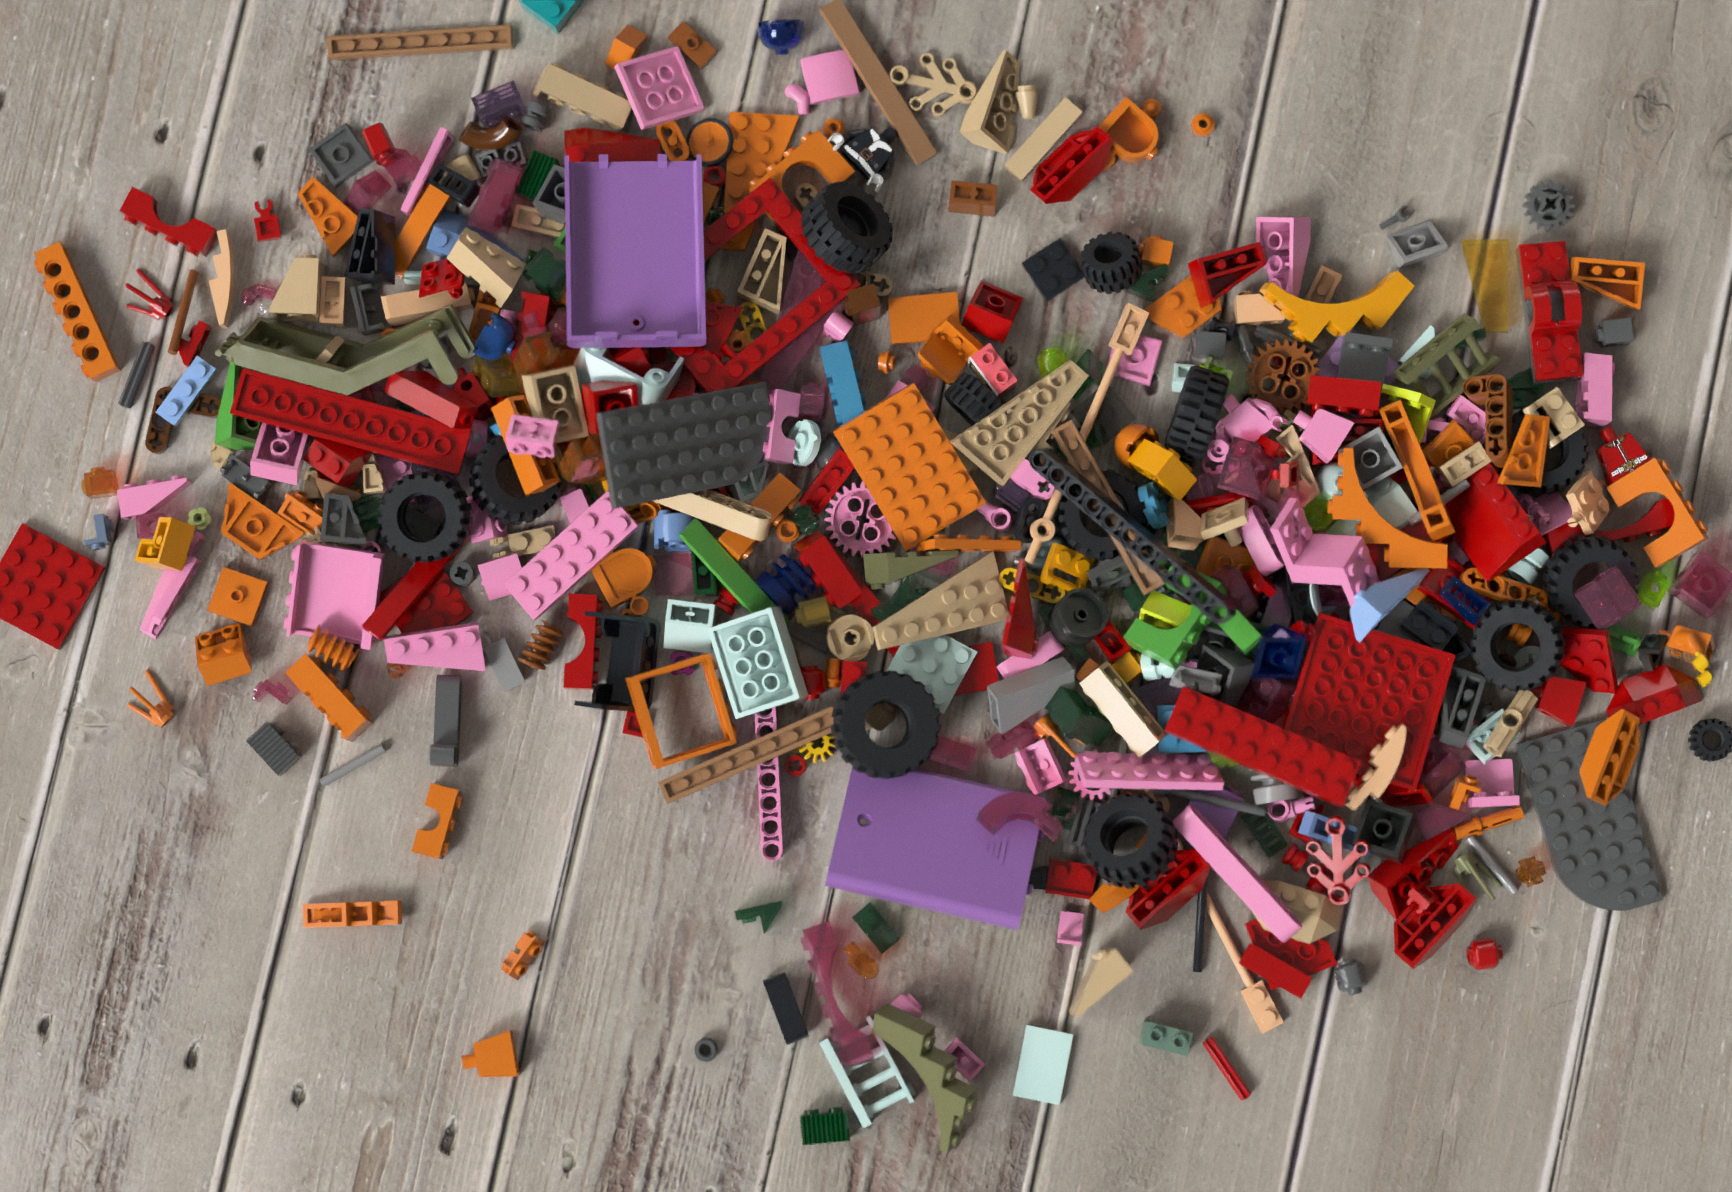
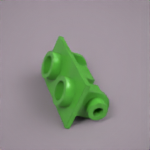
[1594,623,1643,657]

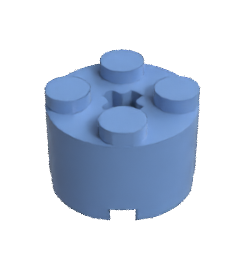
[653,510,701,552]

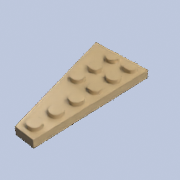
[949,360,1089,486]
[872,551,1009,650]

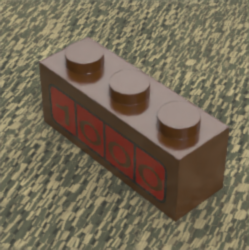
[843,283,881,327]

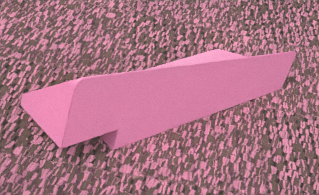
[140,530,206,639]

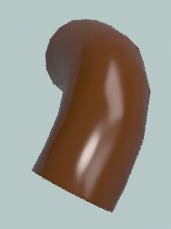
[459,117,523,151]

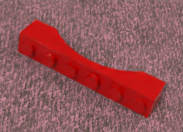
[1543,494,1683,557]

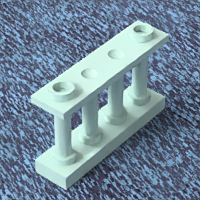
[819,1016,916,1128]

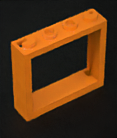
[625,653,738,769]

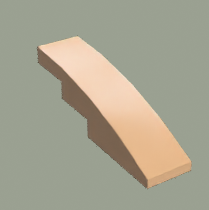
[209,229,235,329]

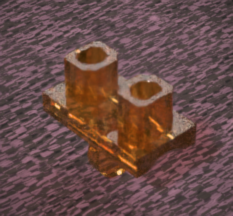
[843,941,879,979]

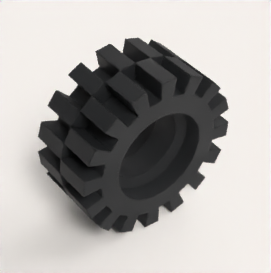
[1688,718,1732,762]

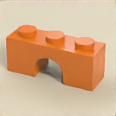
[412,783,463,859]

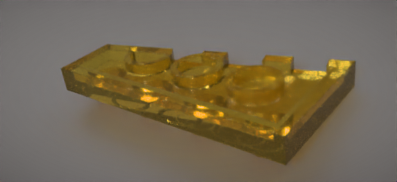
[1461,239,1508,333]

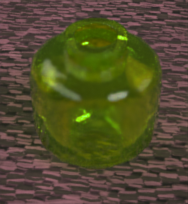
[1037,347,1068,378]

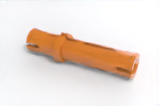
[1452,805,1524,841]

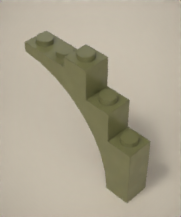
[872,1003,978,1154]

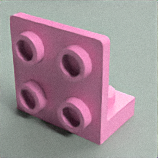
[1465,759,1520,808]

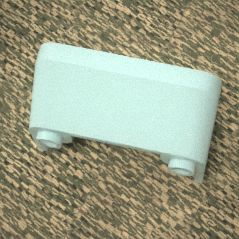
[573,348,684,405]

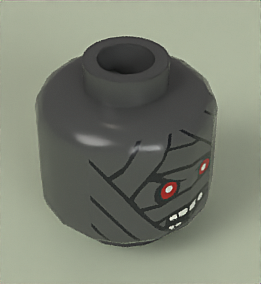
[1334,959,1368,996]

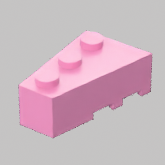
[1575,353,1615,428]

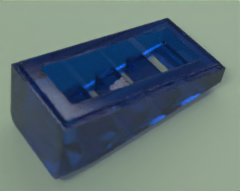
[1439,575,1491,626]

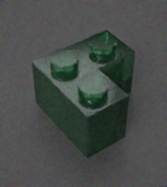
[1045,686,1113,746]

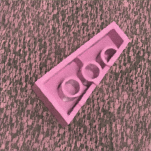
[384,622,486,671]

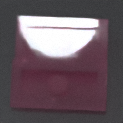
[1574,565,1642,630]

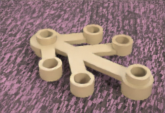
[890,53,978,118]

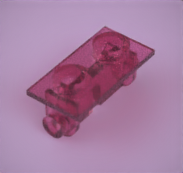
[986,721,1037,759]

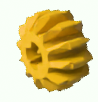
[799,734,836,763]

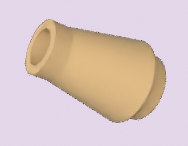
[1016,85,1038,119]

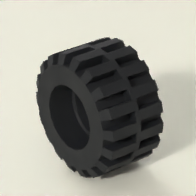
[1080,232,1143,294]
[944,372,1004,426]

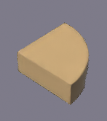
[210,440,235,470]

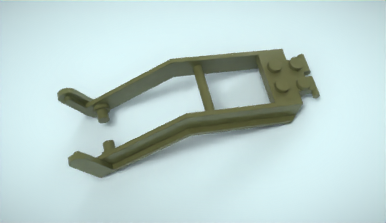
[215,304,476,395]

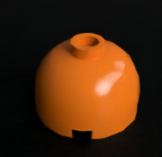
[1114,423,1159,471]

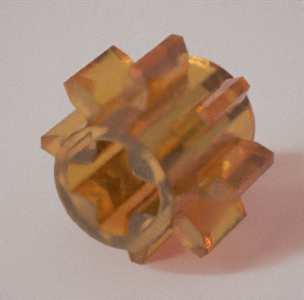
[1515,856,1546,887]

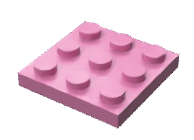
[615,46,705,130]

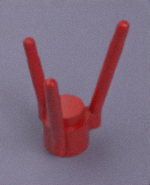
[125,269,174,320]

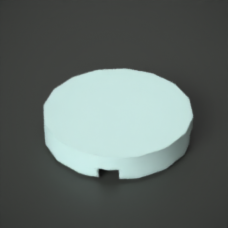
[787,419,821,466]

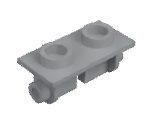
[1170,665,1222,696]

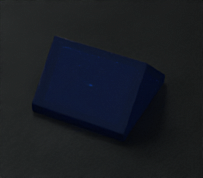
[1251,623,1307,679]

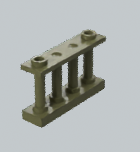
[1393,314,1501,419]

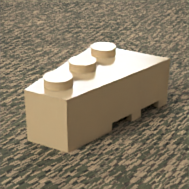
[447,227,526,308]
[737,228,786,315]

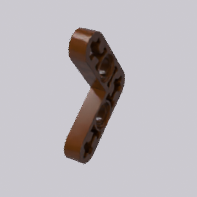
[145,387,221,454]

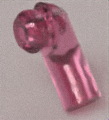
[241,284,277,306]

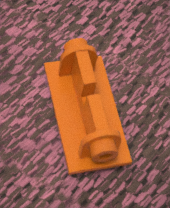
[501,930,546,980]

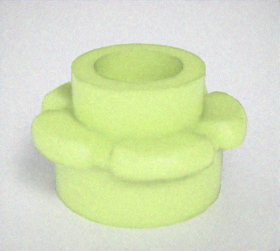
[188,507,211,530]

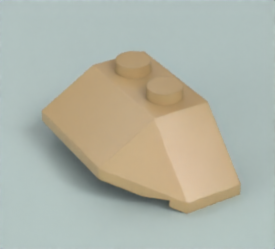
[1252,880,1343,944]

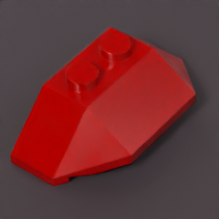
[1030,126,1113,204]
[1605,664,1702,725]
[1126,849,1211,930]
[1394,883,1477,969]

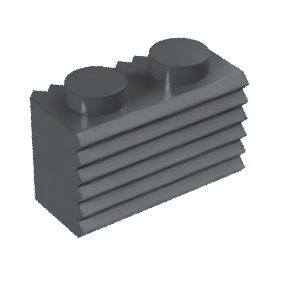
[246,722,302,776]

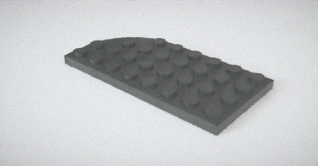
[596,382,772,509]
[1515,718,1663,911]

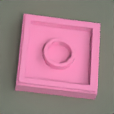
[1105,334,1162,386]

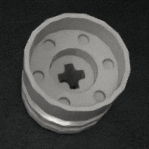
[1249,769,1304,805]

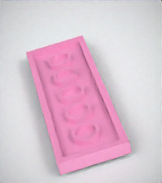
[504,491,640,620]
[1075,751,1224,790]

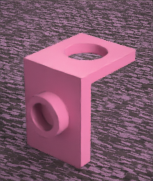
[1057,911,1084,946]

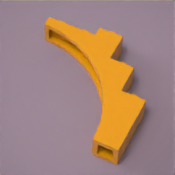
[1259,271,1415,343]

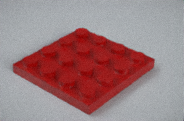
[0,523,105,650]

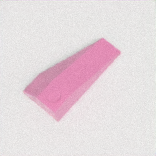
[1256,217,1311,311]

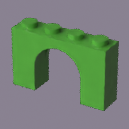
[1124,565,1227,670]

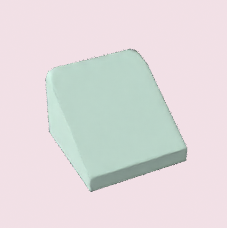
[1172,363,1195,392]

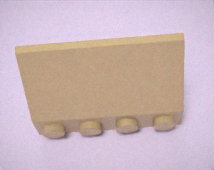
[1068,947,1133,1018]

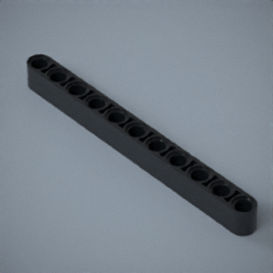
[1029,448,1236,624]

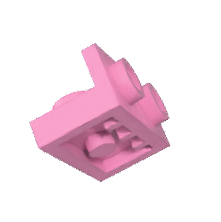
[505,415,559,457]

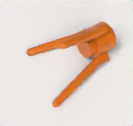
[127,670,174,728]
[1033,714,1086,758]

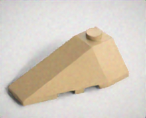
[960,50,1020,154]

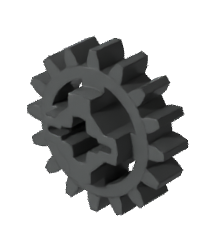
[1523,180,1575,232]

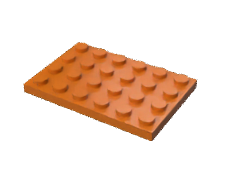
[833,382,986,551]

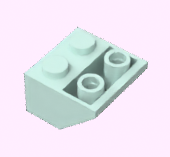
[663,599,716,653]

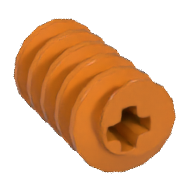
[307,624,360,672]

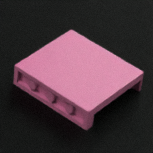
[284,540,386,650]

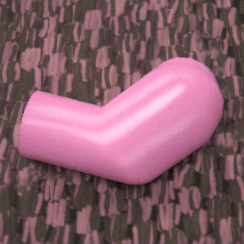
[785,83,810,115]

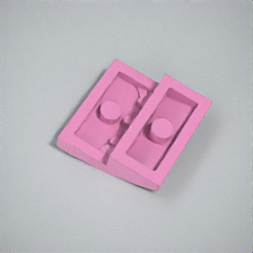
[800,50,859,104]

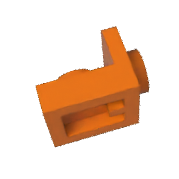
[1448,774,1482,810]

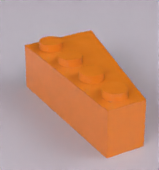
[285,653,373,742]

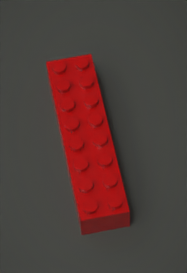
[1164,686,1362,808]

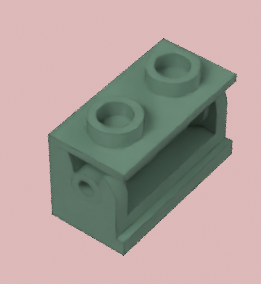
[1139,1020,1193,1056]

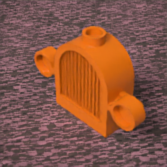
[1099,97,1161,170]
[591,548,658,616]

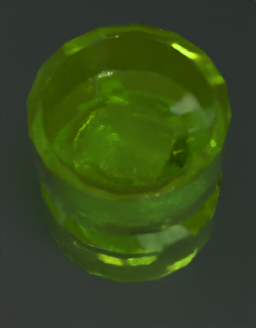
[1303,499,1333,533]

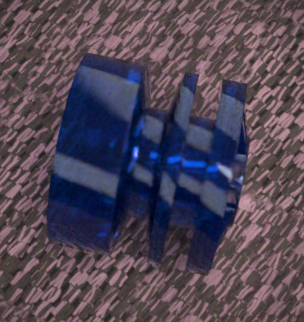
[754,553,817,616]

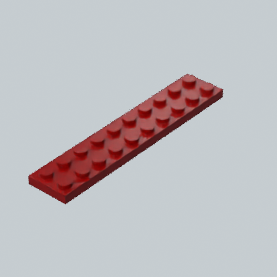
[230,368,472,476]

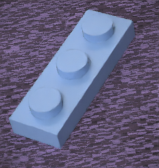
[156,356,218,427]

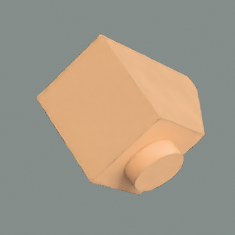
[1233,291,1285,327]
[1166,498,1204,551]

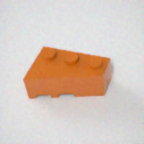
[1569,257,1645,310]

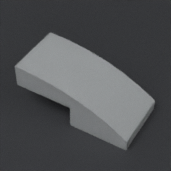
[483,637,526,692]

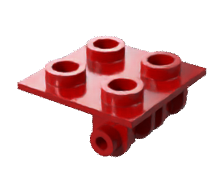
[419,258,465,299]

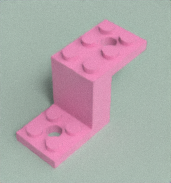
[1270,498,1380,607]

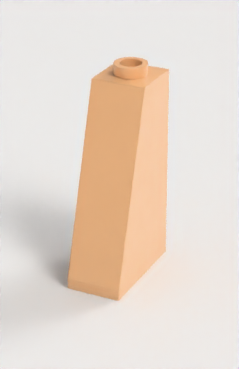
[381,282,476,328]

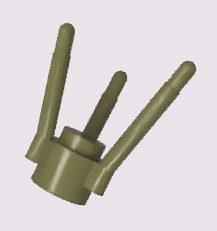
[1453,851,1502,900]

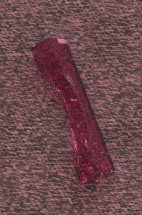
[800,921,875,1069]

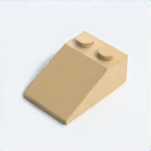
[522,366,589,443]

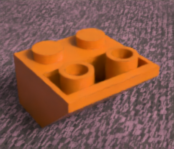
[195,623,252,686]

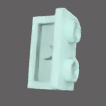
[1465,708,1521,765]

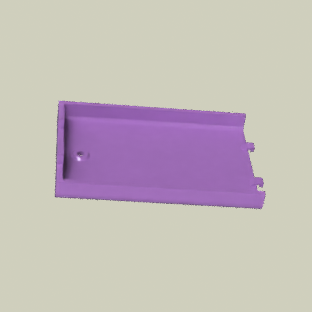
[564,154,706,348]
[825,766,1045,930]

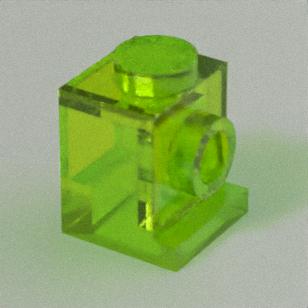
[1632,571,1670,610]

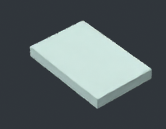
[1013,1025,1073,1105]

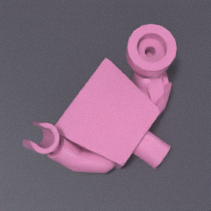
[1206,394,1288,462]

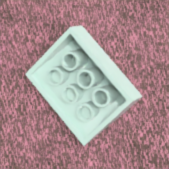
[708,606,809,719]

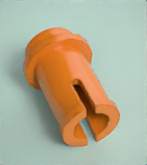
[825,658,841,688]

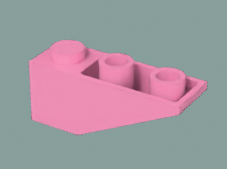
[117,475,192,520]

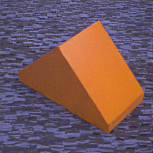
[605,25,648,71]

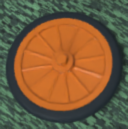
[686,118,733,166]

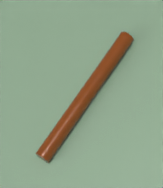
[168,269,199,355]

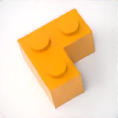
[1127,439,1197,501]
[134,517,195,571]

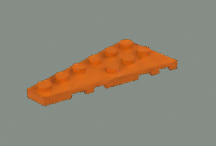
[722,112,799,251]

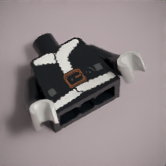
[827,127,898,192]

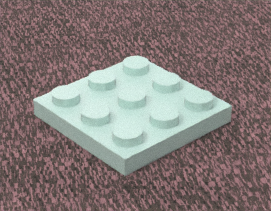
[887,635,977,714]

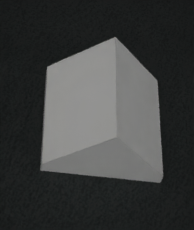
[1387,221,1448,270]

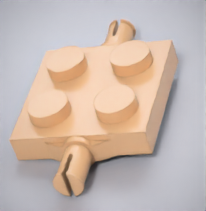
[1566,471,1610,535]

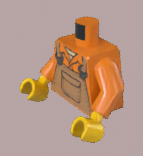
[1658,625,1715,688]

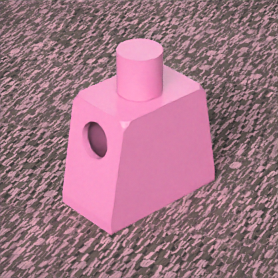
[1293,408,1354,464]

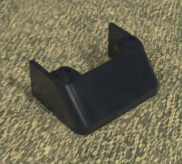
[574,611,660,711]

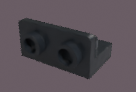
[1400,600,1460,650]

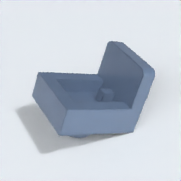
[84,513,114,550]

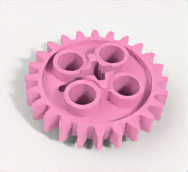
[824,481,896,558]

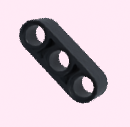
[763,972,809,1045]

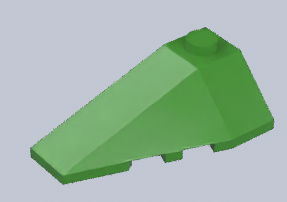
[215,362,262,450]

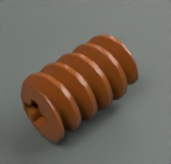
[517,618,564,671]

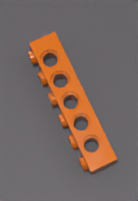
[34,241,121,382]

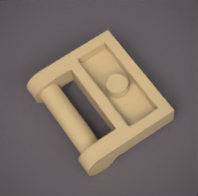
[1522,387,1584,449]

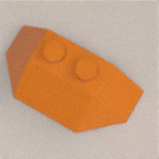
[1579,709,1640,806]

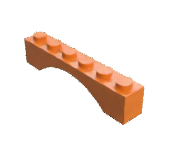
[1379,400,1455,541]

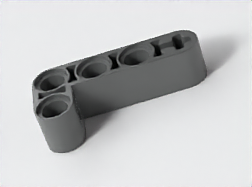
[430,675,462,767]

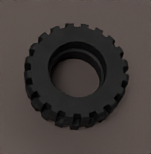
[801,182,893,273]
[1164,365,1229,460]
[1497,406,1589,496]
[469,435,563,525]
[1057,469,1148,561]
[378,472,473,563]
[1543,534,1640,628]
[1470,599,1566,692]
[1083,793,1178,888]

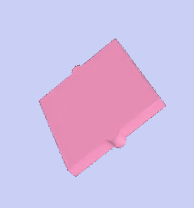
[477,552,522,601]

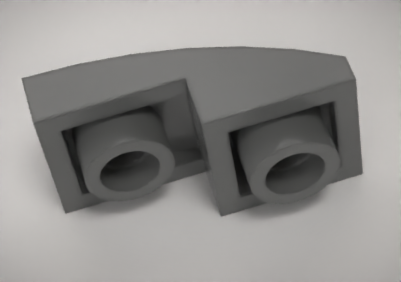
[475,141,529,178]

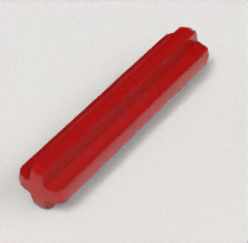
[1203,1037,1251,1101]

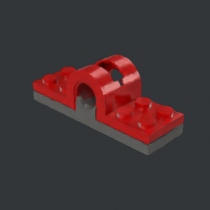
[1516,241,1584,384]

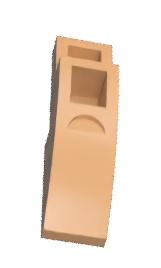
[1345,725,1406,810]

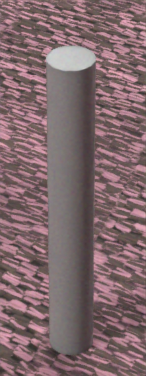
[1407,479,1470,527]
[319,744,386,787]
[1466,835,1519,895]

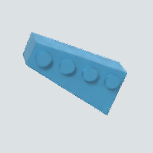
[820,341,866,427]

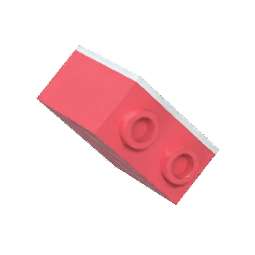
[967,343,1017,399]

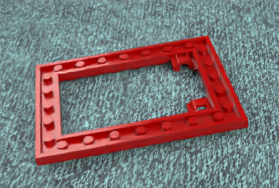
[669,177,860,392]

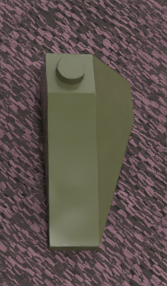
[863,550,959,590]

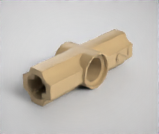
[1484,690,1538,757]

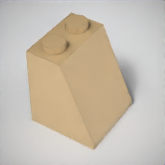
[269,254,326,322]

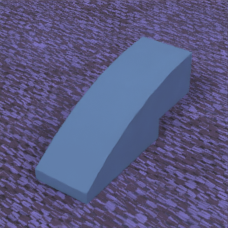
[1298,810,1372,857]

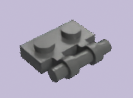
[1087,555,1135,598]

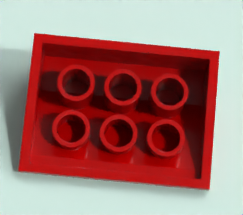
[1445,463,1547,583]

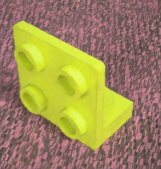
[1381,384,1436,444]

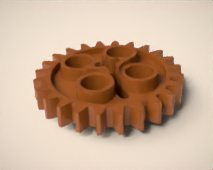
[1245,337,1321,414]

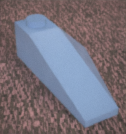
[1349,568,1430,642]

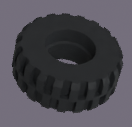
[831,670,941,779]

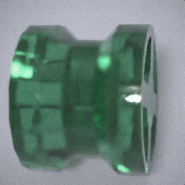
[791,505,821,535]

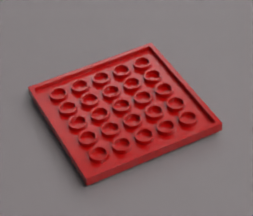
[1284,613,1455,791]

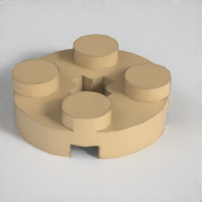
[826,614,874,661]

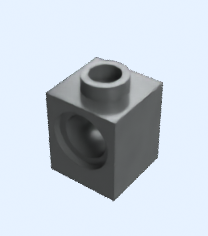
[1596,318,1634,348]

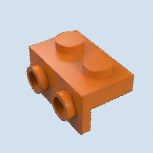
[277,490,324,540]

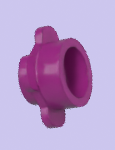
[670,652,694,675]

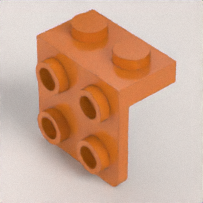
[918,315,984,385]

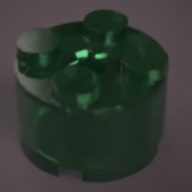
[521,247,566,302]

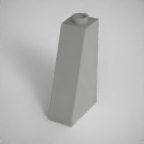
[987,656,1077,734]

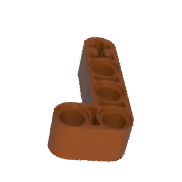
[1462,374,1513,468]

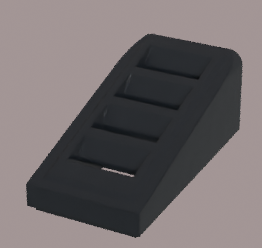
[427,163,481,208]

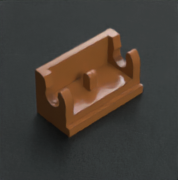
[948,180,998,217]

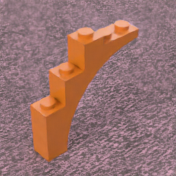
[1327,447,1447,568]

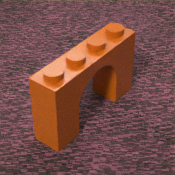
[747,130,855,235]
[1606,458,1709,568]

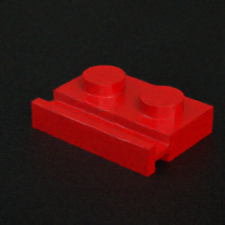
[1045,859,1096,899]

